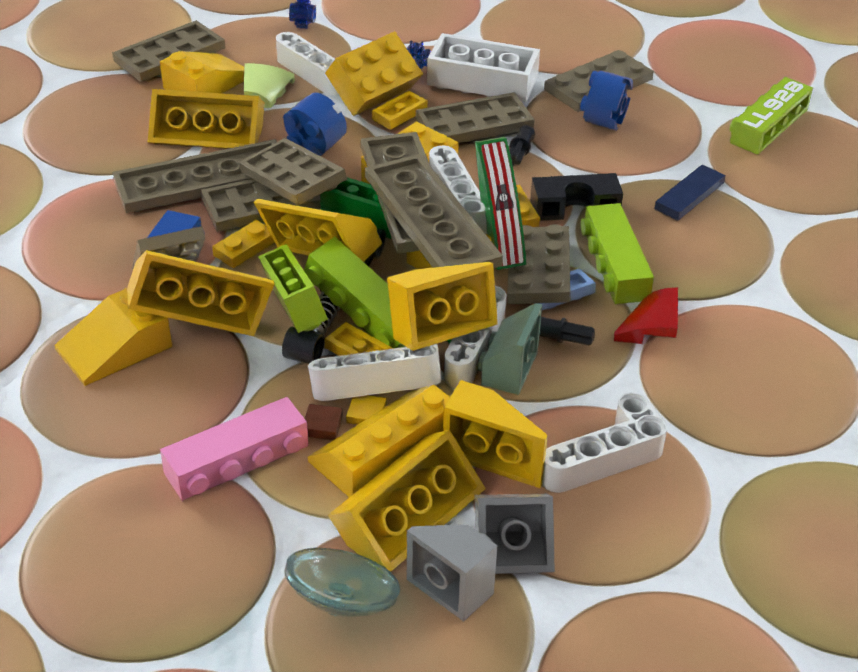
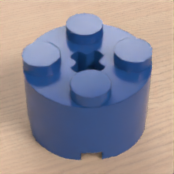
[580,70,633,131]
[283,92,347,156]

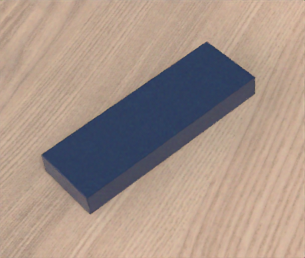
[654,164,726,221]

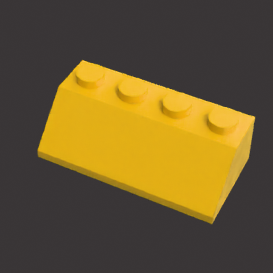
[147,89,265,149]
[253,199,382,262]
[127,250,275,336]
[307,384,450,497]
[328,429,486,574]

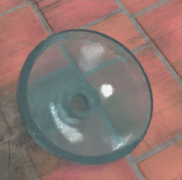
[284,548,400,617]

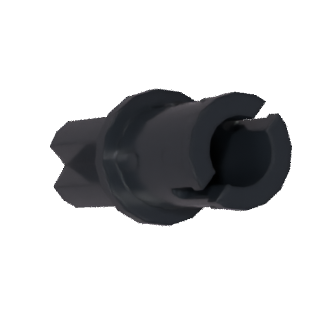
[509,125,535,167]
[539,317,595,346]

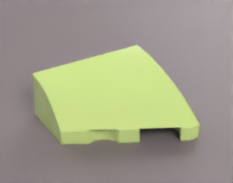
[244,63,295,108]

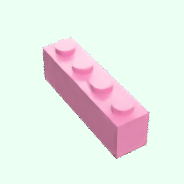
[160,397,308,501]

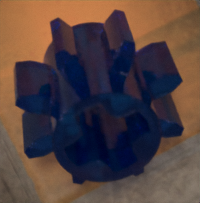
[289,0,316,29]
[407,40,431,69]

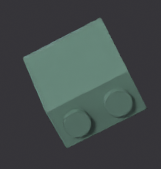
[478,303,542,395]

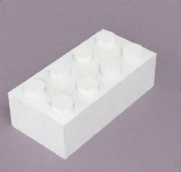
[427,33,540,102]

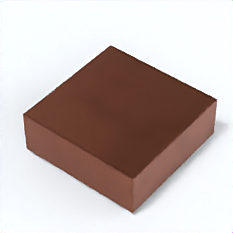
[305,404,343,440]

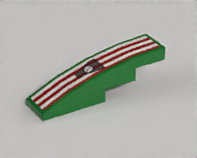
[475,137,527,270]

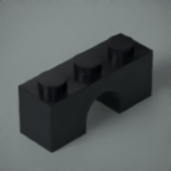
[530,173,623,221]

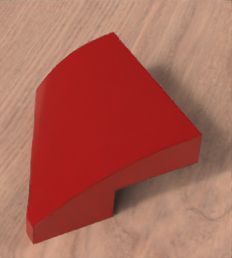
[614,287,678,344]

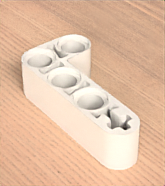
[276,32,340,96]
[429,145,487,234]
[444,286,507,388]
[308,344,442,401]
[542,392,667,493]

